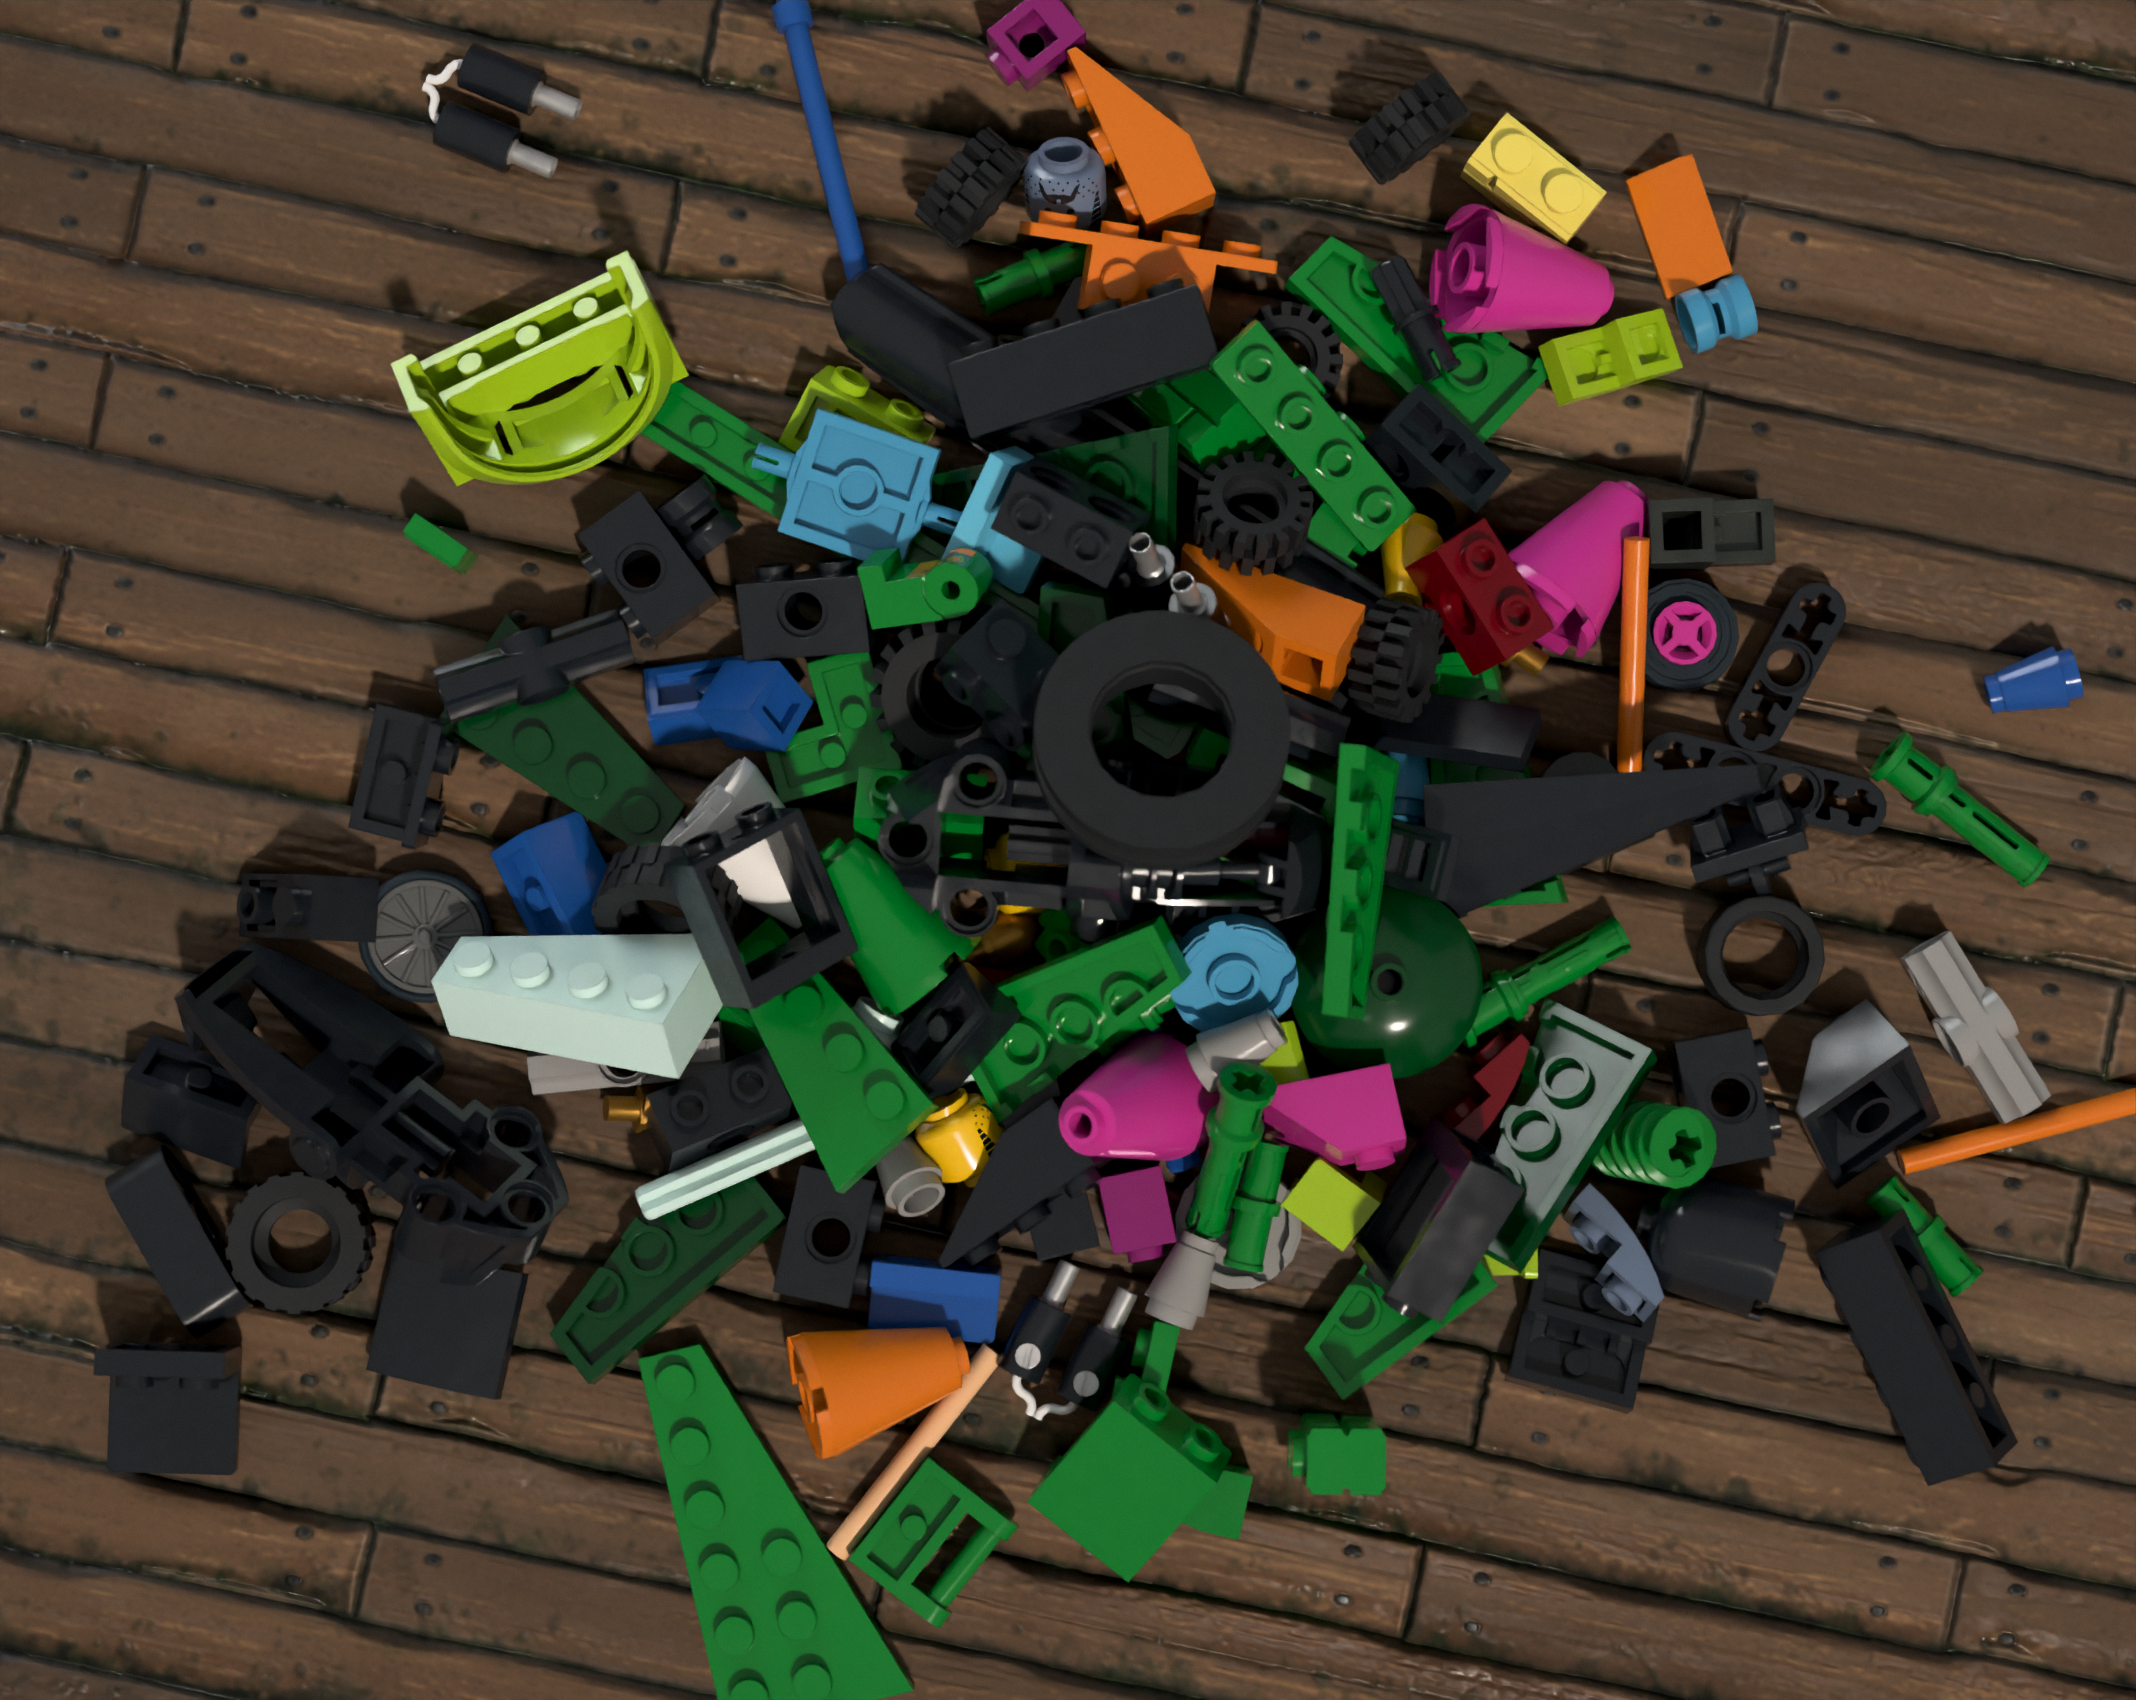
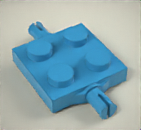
[751,408,963,564]

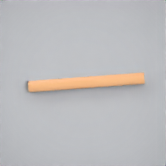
[826,1343,1001,1561]

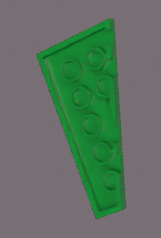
[638,1342,915,1700]

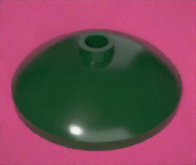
[1291,885,1483,1079]

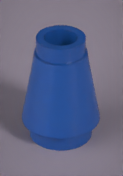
[1983,646,2084,714]

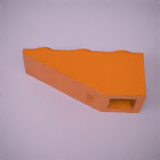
[1061,47,1216,237]
[1180,543,1366,701]

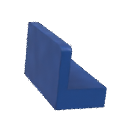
[490,811,607,936]
[868,1253,1003,1344]

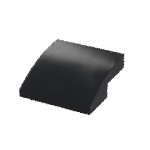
[366,1244,529,1400]
[1504,1249,1663,1414]

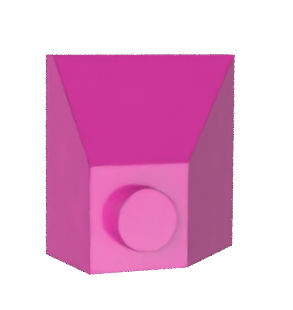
[1261,1063,1407,1171]

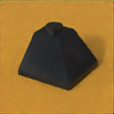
[1796,999,1941,1189]

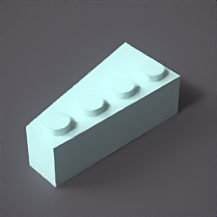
[431,934,723,1079]

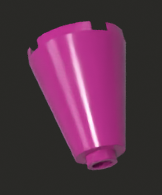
[1429,203,1614,334]
[1508,481,1648,657]
[1059,1032,1220,1161]

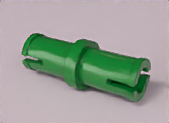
[973,241,1087,317]
[1222,1138,1289,1273]
[1864,1174,1984,1297]

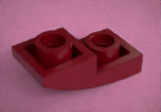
[1440,1032,1530,1140]

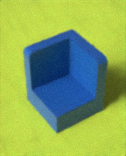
[695,660,813,752]

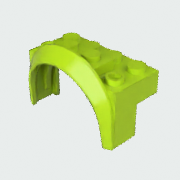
[391,251,689,487]

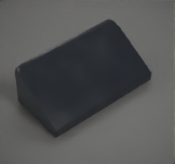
[890,962,1022,1096]

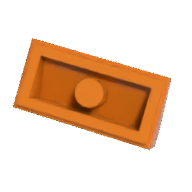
[1625,153,1732,301]

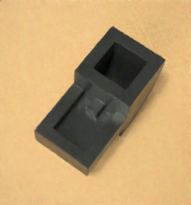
[1646,497,1776,571]

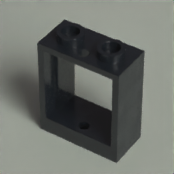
[663,802,859,1010]
[1352,1117,1525,1323]

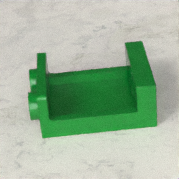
[1027,1373,1232,1582]

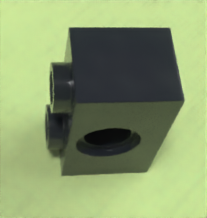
[577,490,721,645]
[736,557,883,661]
[1664,1028,1782,1168]
[643,1047,792,1174]
[772,1162,886,1308]

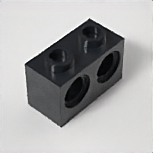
[1362,383,1512,538]
[990,455,1152,589]

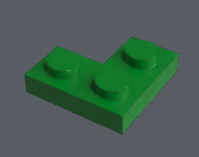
[765,652,904,805]

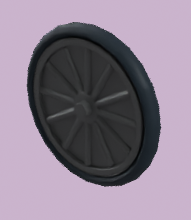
[358,869,494,1003]

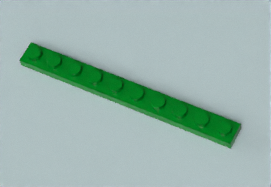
[640,381,1201,759]

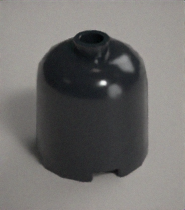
[1634,1176,1795,1322]

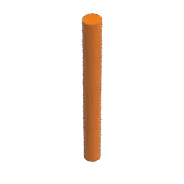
[1616,536,1650,773]
[1896,1087,2136,1175]

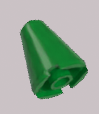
[819,837,983,1017]

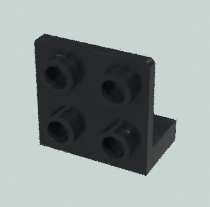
[94,1342,242,1475]

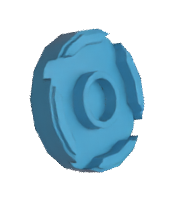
[1170,913,1298,1032]

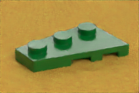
[1305,1262,1498,1401]

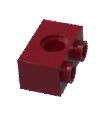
[1405,518,1554,677]

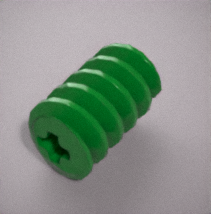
[1592,1099,1717,1189]

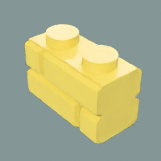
[1460,113,1607,245]

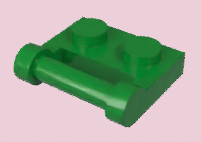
[849,1454,1019,1628]

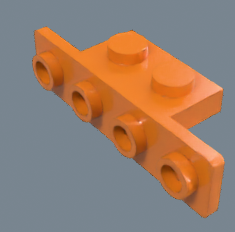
[1018,210,1278,315]

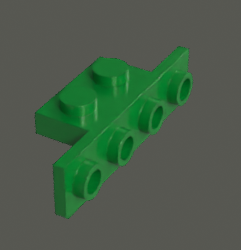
[1209,320,1417,551]

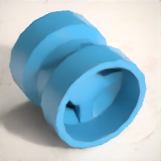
[1675,274,1758,354]

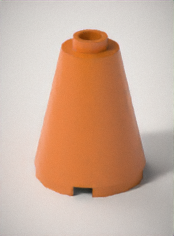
[786,1327,970,1460]

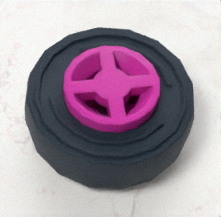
[1645,578,1739,693]

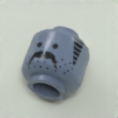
[1023,137,1107,230]

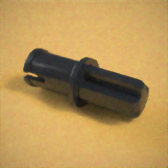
[1371,256,1462,384]

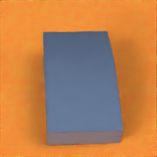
[1562,1183,1664,1322]

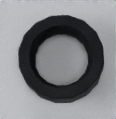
[1696,895,1825,1016]

